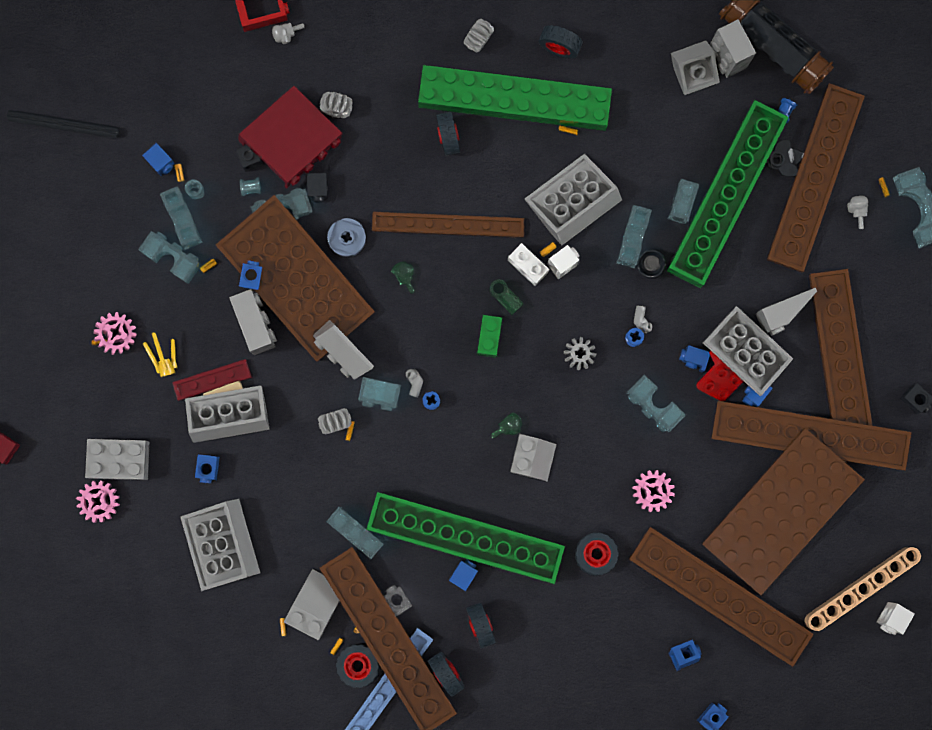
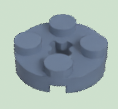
[327,218,366,257]

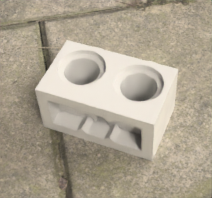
[508,243,549,286]
[547,245,579,279]
[877,602,914,635]

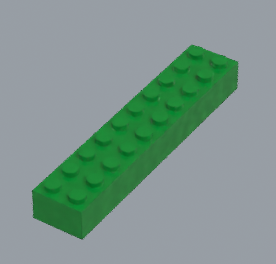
[418,65,612,131]
[667,100,789,288]
[366,492,565,584]

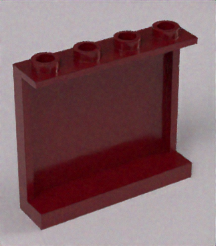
[239,86,342,188]

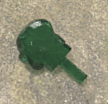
[392,261,415,294]
[491,413,522,439]

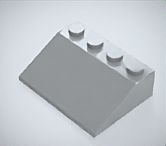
[525,154,622,245]
[703,306,793,396]
[181,499,260,591]

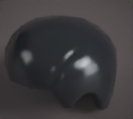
[637,250,666,279]

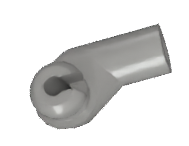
[634,306,652,333]
[406,369,423,398]

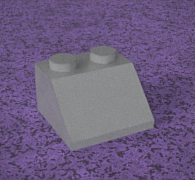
[671,41,720,95]
[510,434,556,481]

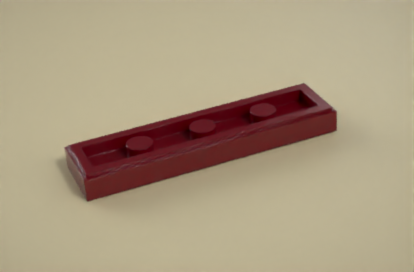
[172,359,252,401]

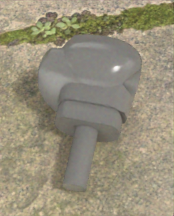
[272,23,304,44]
[847,196,868,229]

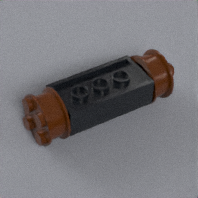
[719,0,834,94]

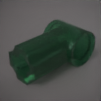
[489,279,523,315]

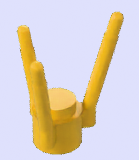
[143,333,178,377]

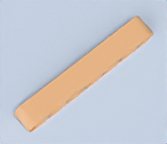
[805,547,921,631]

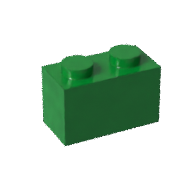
[477,315,502,358]

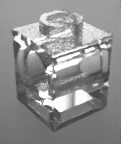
[384,585,413,616]

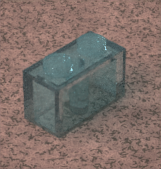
[667,179,699,224]
[358,377,401,411]

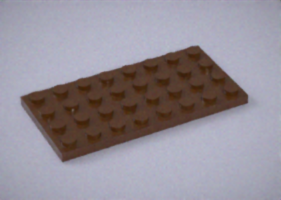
[216,195,374,362]
[702,428,865,595]

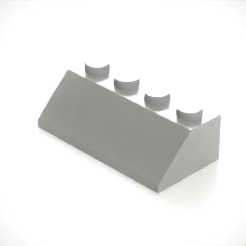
[185,386,269,443]

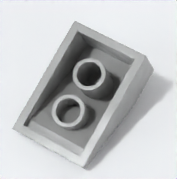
[756,288,817,336]
[284,569,340,640]

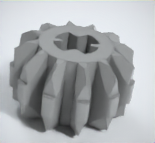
[464,19,494,53]
[320,92,352,118]
[563,337,596,370]
[318,408,352,434]

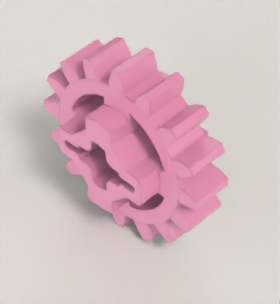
[93,312,136,355]
[632,470,674,512]
[76,481,120,523]

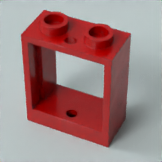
[235,0,290,32]

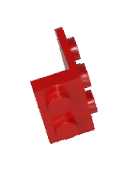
[696,351,743,401]

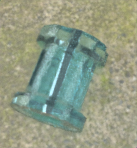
[240,177,261,196]
[185,180,205,200]

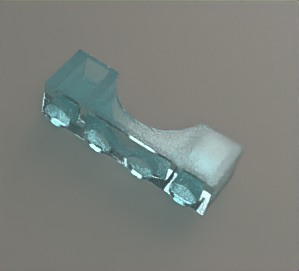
[893,167,932,249]

